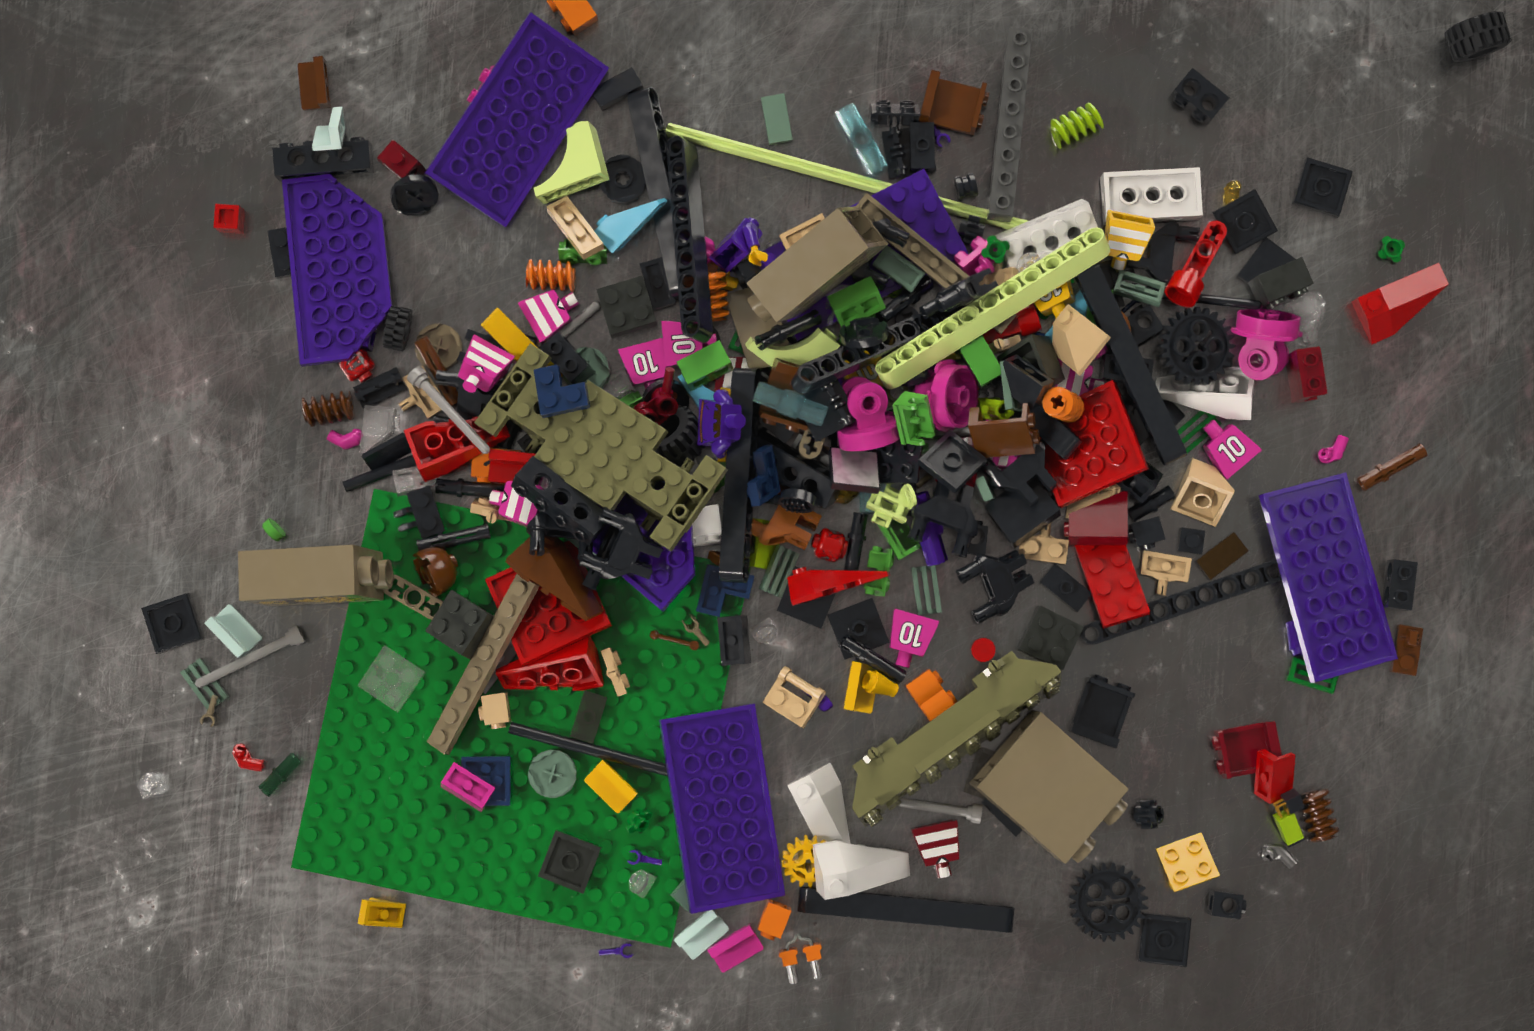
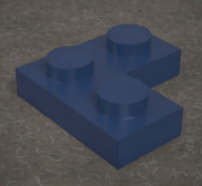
[534,364,590,418]
[747,445,781,506]
[696,564,755,617]
[461,756,511,806]

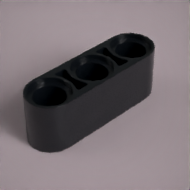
[1018,405,1082,460]

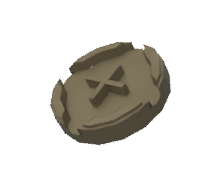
[414,323,463,370]

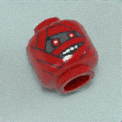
[339,348,375,383]
[811,528,848,562]

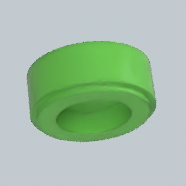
[262,518,286,542]

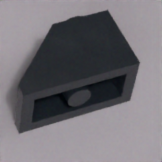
[1003,354,1055,410]

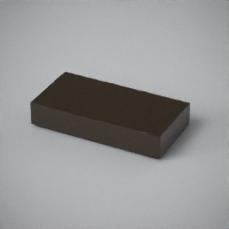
[1195,532,1249,580]

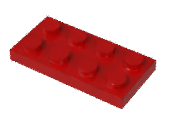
[1074,545,1150,629]

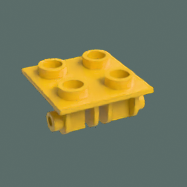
[1156,833,1220,892]

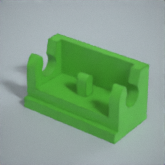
[827,276,886,327]
[959,335,1001,387]
[676,340,733,391]
[892,391,936,446]
[877,508,921,561]

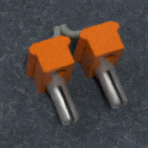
[779,934,822,984]

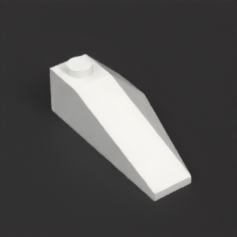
[1155,367,1255,420]
[787,763,851,844]
[813,840,910,900]

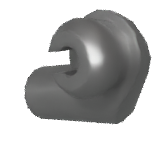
[1262,844,1298,869]

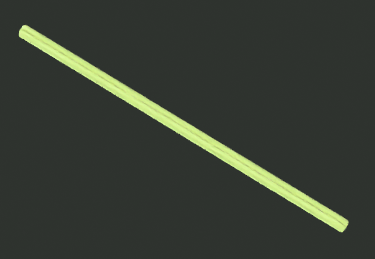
[666,123,1027,230]

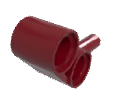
[633,367,678,425]

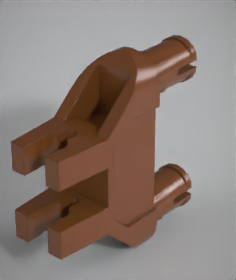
[752,484,822,550]

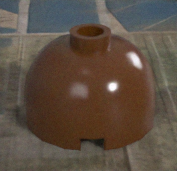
[413,547,458,597]

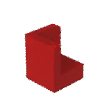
[213,204,245,234]

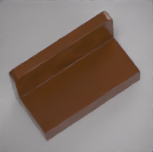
[298,56,331,111]

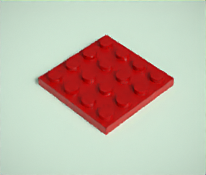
[1040,380,1149,508]
[485,541,612,667]

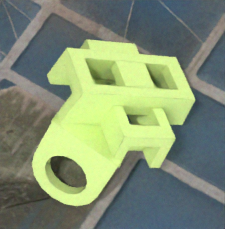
[866,483,917,528]

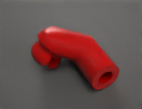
[232,743,264,772]

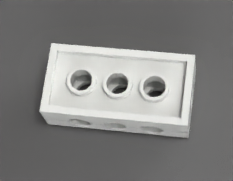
[1100,167,1203,225]
[994,199,1098,273]

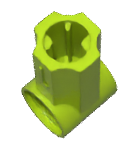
[977,397,1014,420]

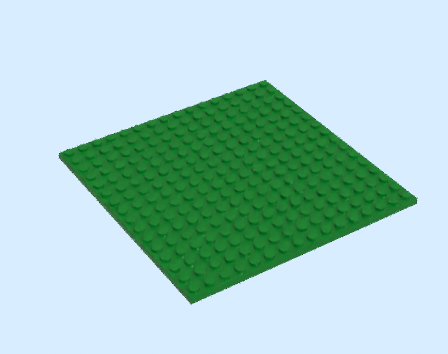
[291,489,751,948]

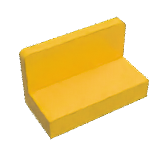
[843,661,875,713]
[584,759,638,813]

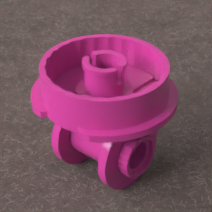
[1231,309,1303,380]
[913,359,978,432]
[837,376,900,451]

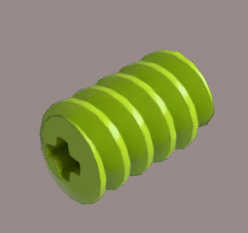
[1050,102,1104,149]

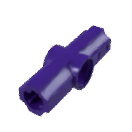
[911,491,948,566]

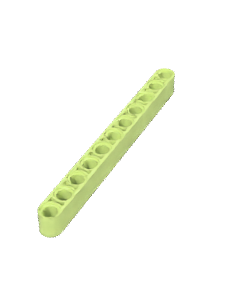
[875,227,1110,389]

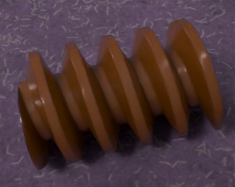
[301,391,355,427]
[1301,789,1339,842]

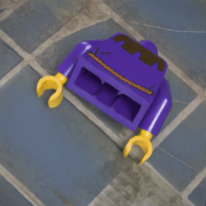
[709,218,768,291]
[697,387,746,462]

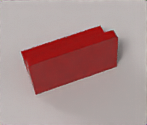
[488,449,536,484]
[1254,749,1296,804]

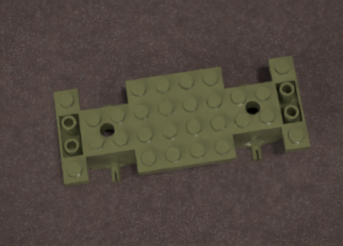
[474,343,728,552]
[852,651,1062,827]

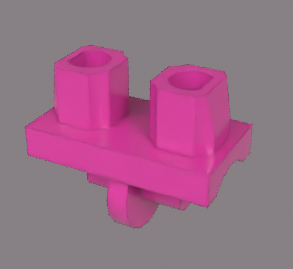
[954,236,997,276]

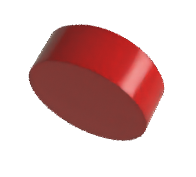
[971,638,996,662]

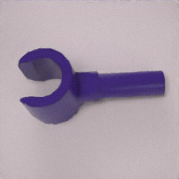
[934,126,951,148]
[801,690,833,712]
[627,850,662,866]
[599,942,633,958]

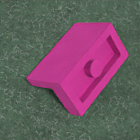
[441,762,495,812]
[707,923,763,973]

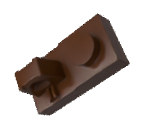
[1390,624,1424,676]

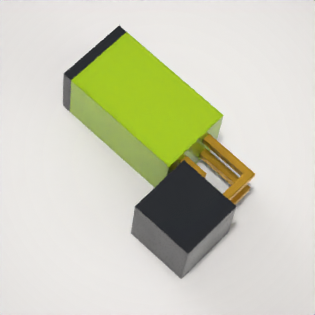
[1273,788,1305,848]

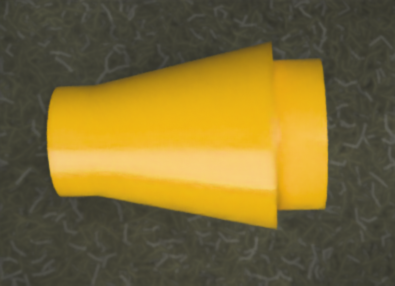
[861,670,899,697]

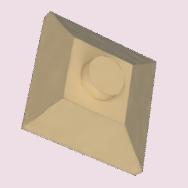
[1052,304,1111,376]
[1171,458,1235,527]

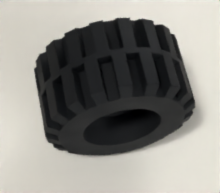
[1444,11,1512,62]
[655,405,705,467]

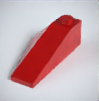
[1351,263,1449,345]
[403,416,510,482]
[787,567,891,606]
[495,636,604,691]

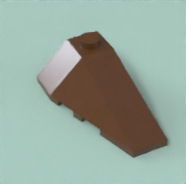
[505,536,604,621]

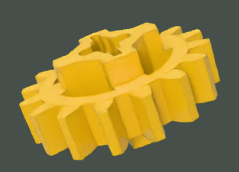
[782,835,826,888]

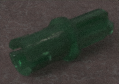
[258,753,301,797]

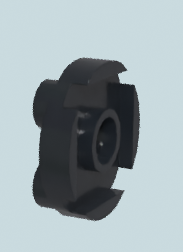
[600,154,646,203]

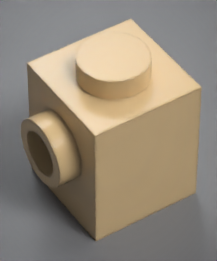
[478,693,511,729]

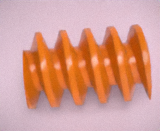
[526,259,576,292]
[708,271,729,322]
[1042,387,1084,423]

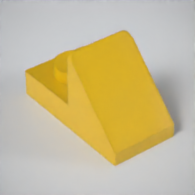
[357,898,406,928]

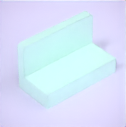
[312,107,346,151]
[204,604,262,658]
[674,910,729,960]

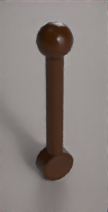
[650,630,699,650]

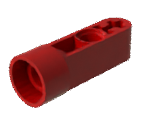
[1165,221,1227,308]
[982,303,1042,344]

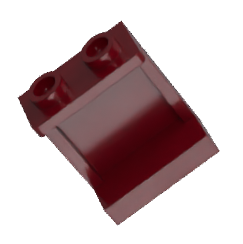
[1286,346,1327,403]
[1212,720,1282,779]

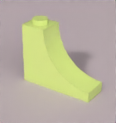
[534,121,610,204]
[745,327,840,369]

